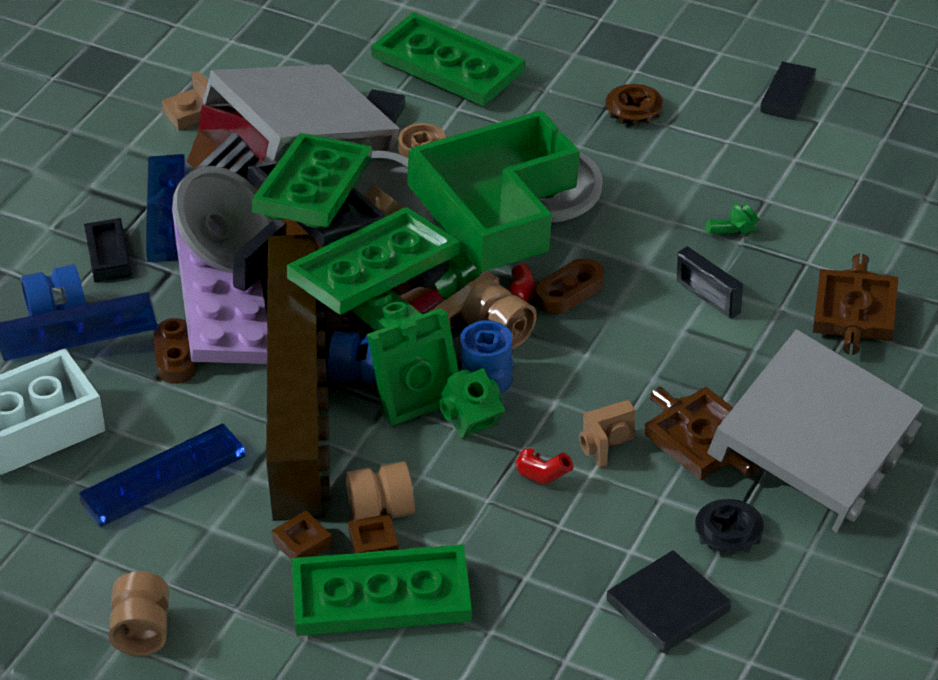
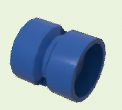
[20,264,87,325]
[460,321,513,394]
[328,330,378,386]

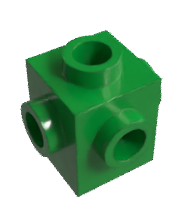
[439,368,505,439]

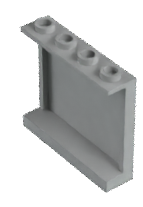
[203,64,400,163]
[707,329,924,533]

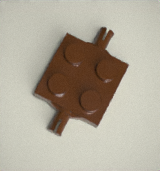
[813,253,898,355]
[645,386,758,481]

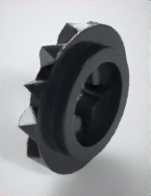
[695,499,764,556]

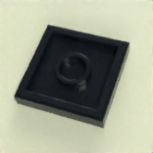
[607,550,731,653]

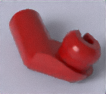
[507,263,537,303]
[515,448,573,485]

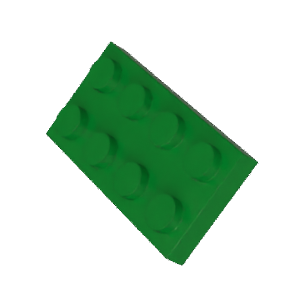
[371,12,525,106]
[252,132,372,228]
[287,207,460,315]
[291,544,472,636]

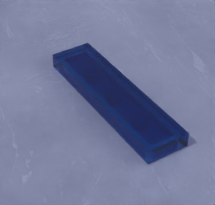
[146,154,186,263]
[0,292,159,361]
[79,423,245,528]

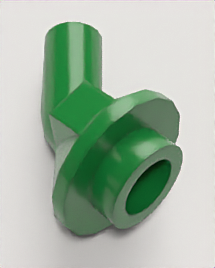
[705,201,760,235]

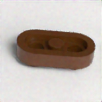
[536,258,604,314]
[153,318,197,384]

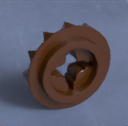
[606,84,663,126]

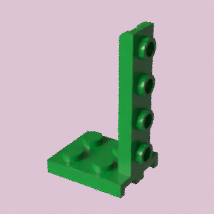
[351,289,459,426]

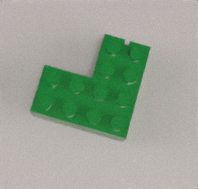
[407,110,580,273]

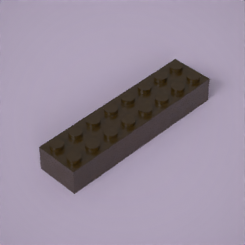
[266,234,331,521]

